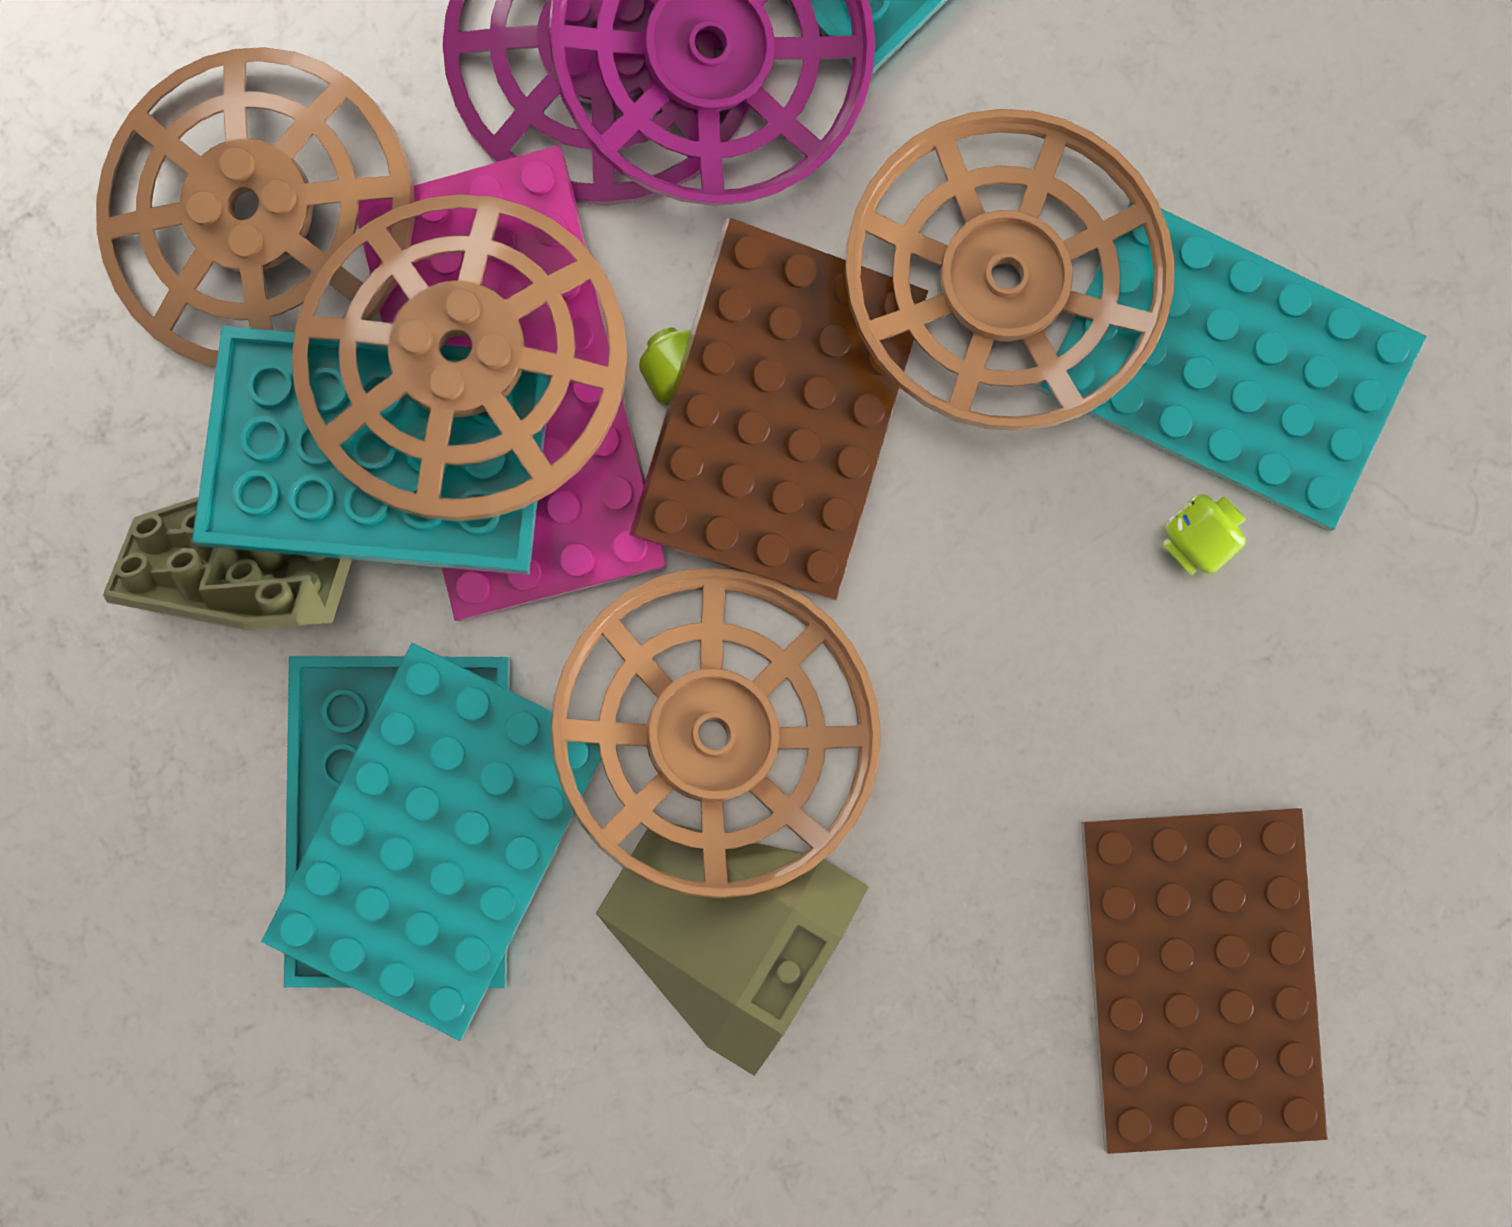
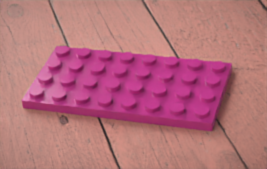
[358,145,667,622]

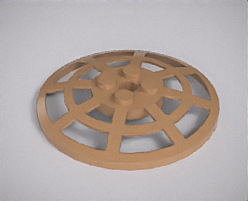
[96,47,415,368]
[845,109,1175,431]
[292,194,628,521]
[550,567,881,899]

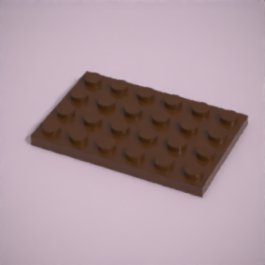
[629,218,928,600]
[1081,808,1328,1154]

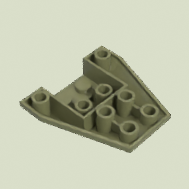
[103,497,352,630]
[596,823,869,1076]

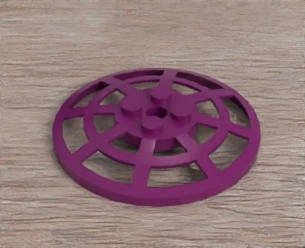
[442,0,751,206]
[548,0,875,206]

